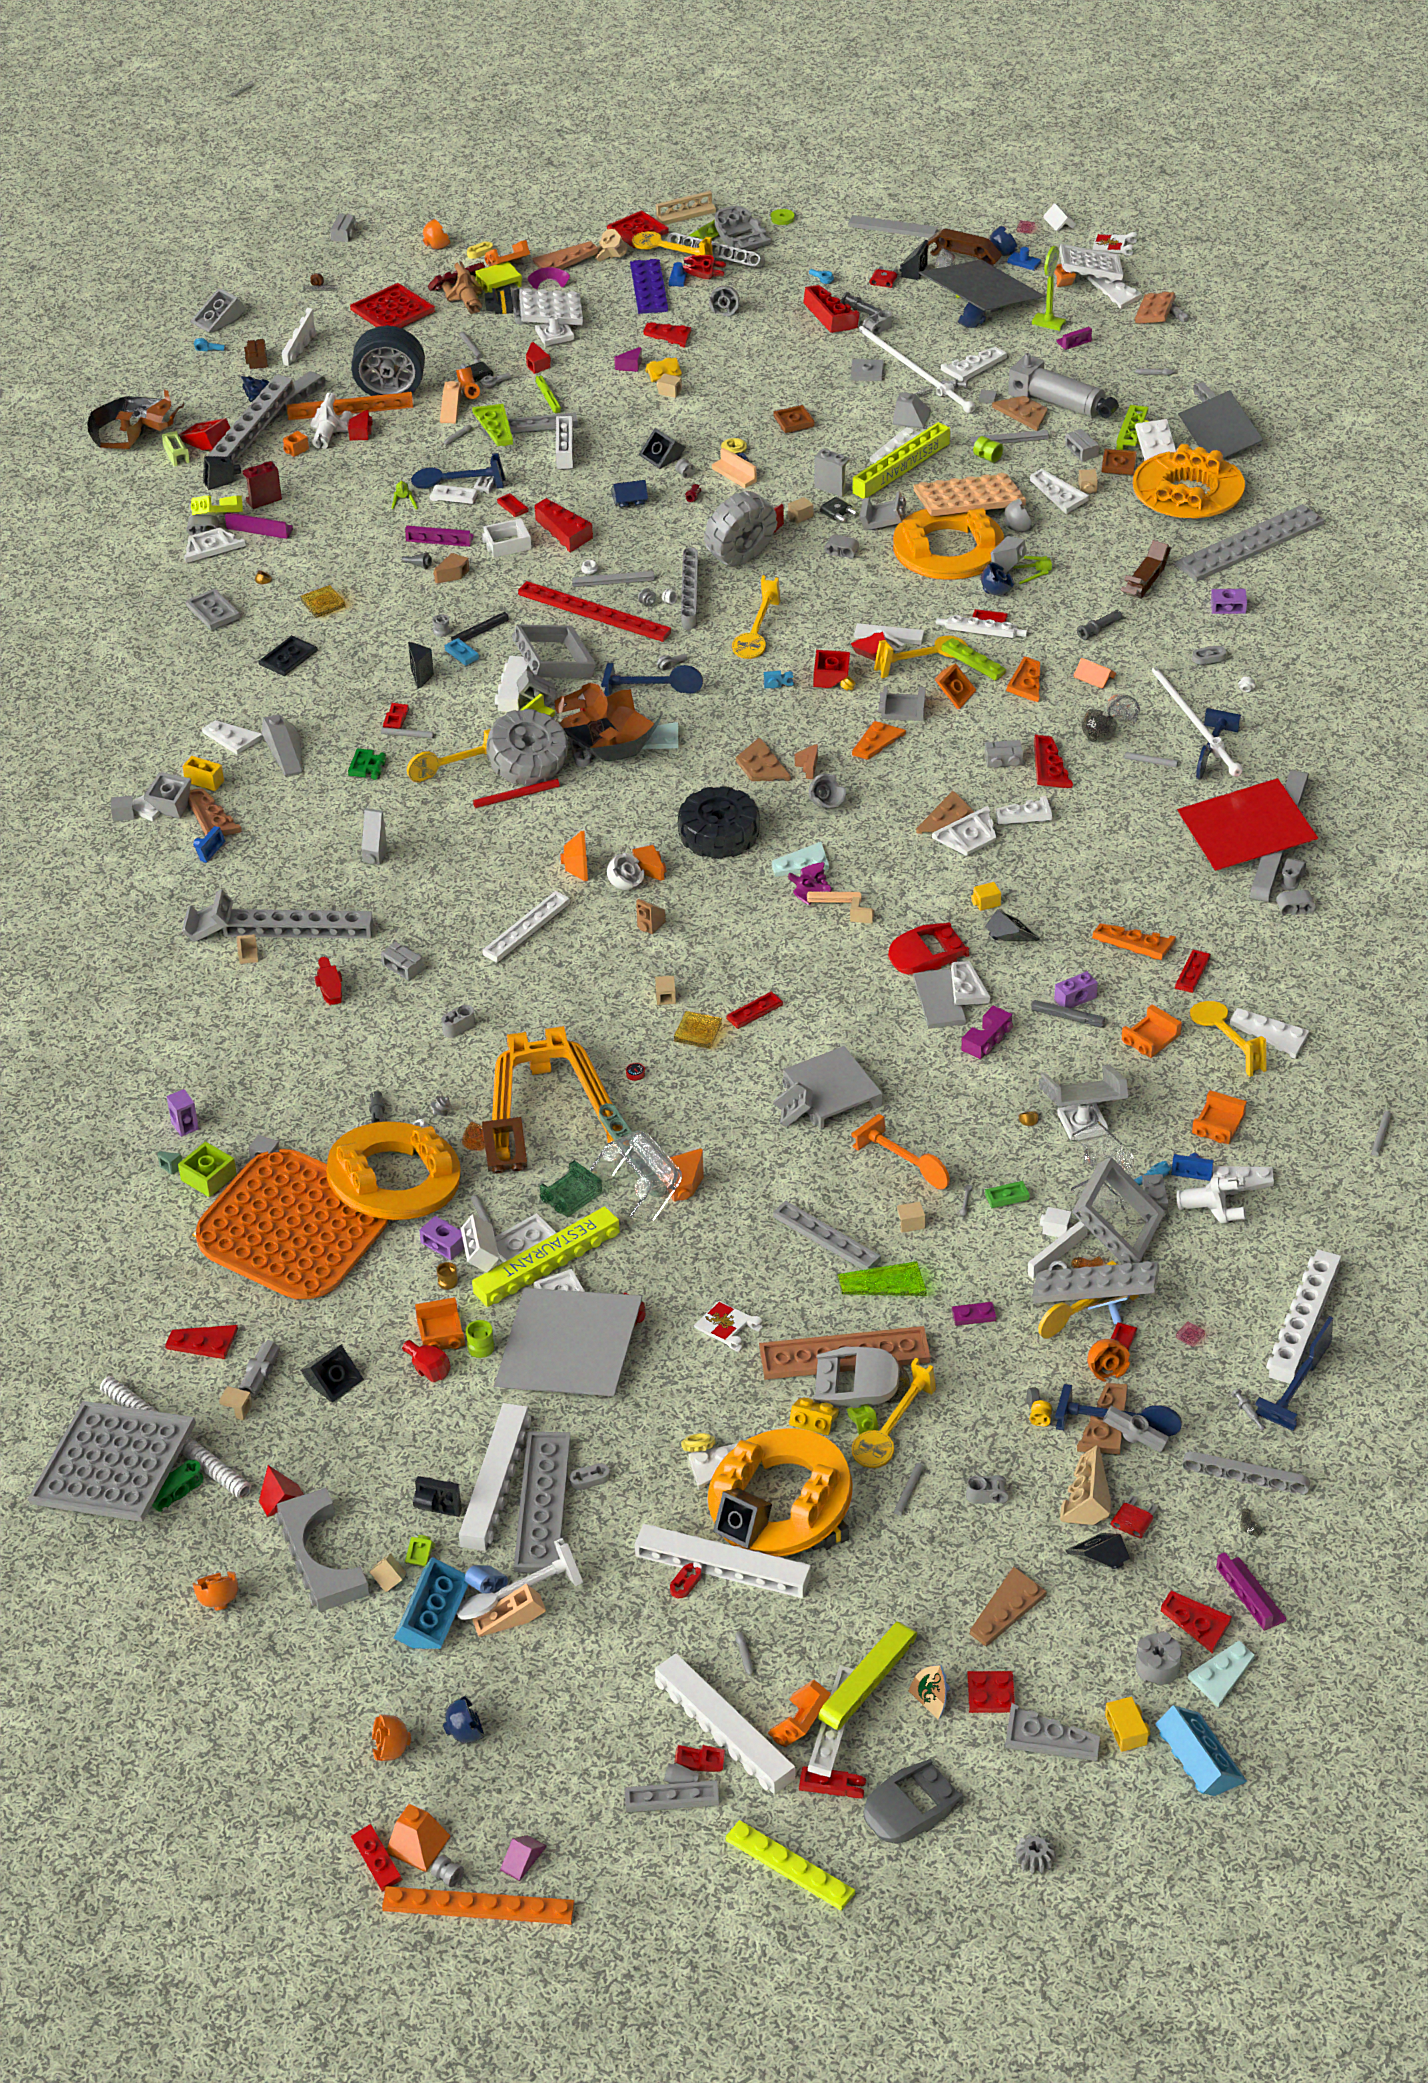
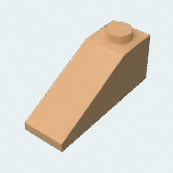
[440,381,462,423]
[472,1584,546,1637]

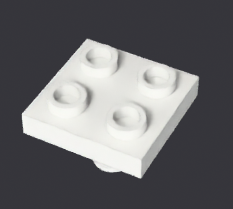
[535,314,574,346]
[1057,1102,1108,1141]

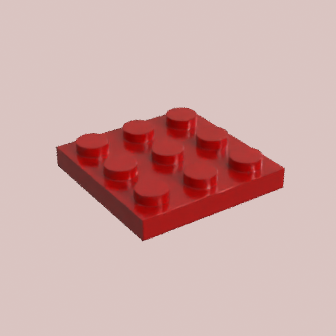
[607,210,669,248]

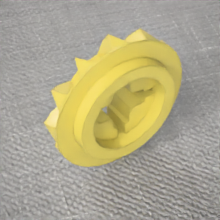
[721,438,747,454]
[681,1433,716,1453]

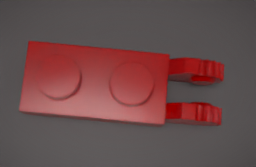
[799,1766,866,1799]

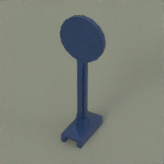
[411,453,506,489]
[601,663,703,697]
[1196,708,1241,780]
[1055,1384,1182,1437]

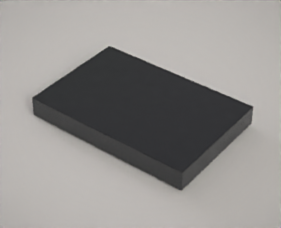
[258,635,318,677]

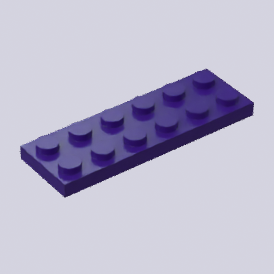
[630,259,668,314]

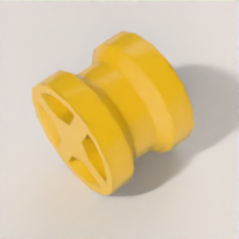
[1029,1400,1053,1427]

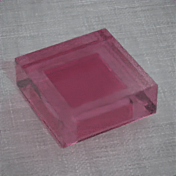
[1017,220,1035,234]
[1176,1321,1205,1347]

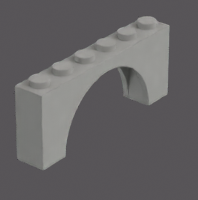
[275,1488,369,1612]

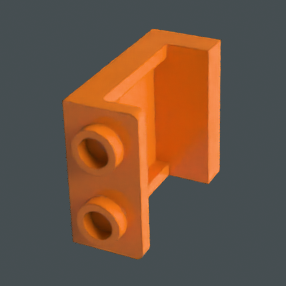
[485,240,530,267]
[1121,1004,1182,1058]
[1192,1090,1247,1144]
[415,1297,465,1350]
[768,1679,831,1747]

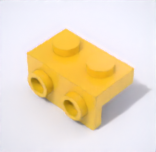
[645,357,682,382]
[789,1397,839,1435]

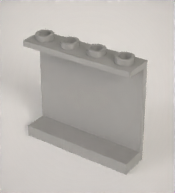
[782,1046,882,1130]
[1039,1064,1128,1107]

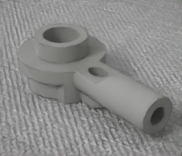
[481,372,511,389]
[656,654,687,671]

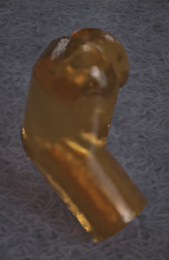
[1071,1256,1103,1268]

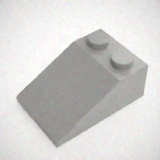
[190,288,246,333]

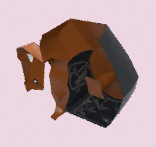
[87,390,184,449]
[554,683,661,761]

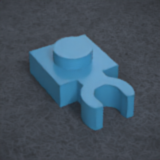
[763,670,794,689]

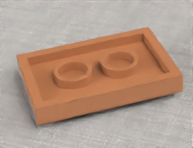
[1135,292,1175,324]

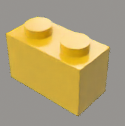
[182,756,224,791]
[1105,1696,1150,1752]

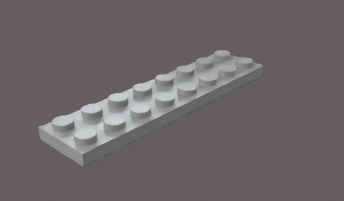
[514,1431,571,1573]

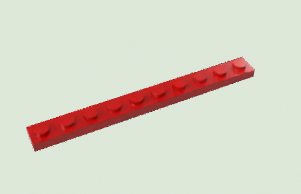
[518,581,671,642]

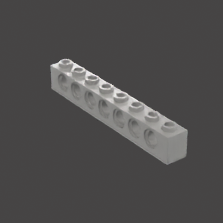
[208,374,295,464]
[223,909,373,939]

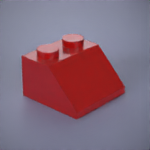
[813,649,850,688]

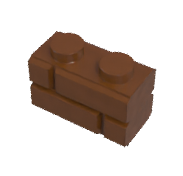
[244,339,268,369]

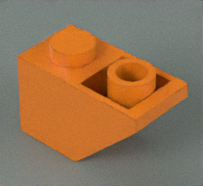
[632,845,667,880]

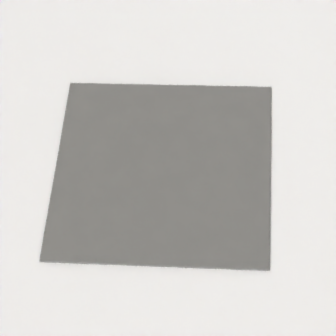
[494,1288,642,1396]

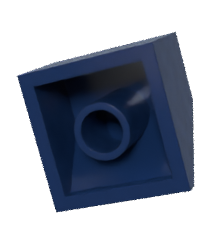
[610,480,648,508]

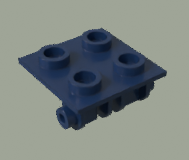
[241,376,270,402]

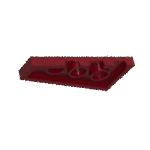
[427,262,485,291]

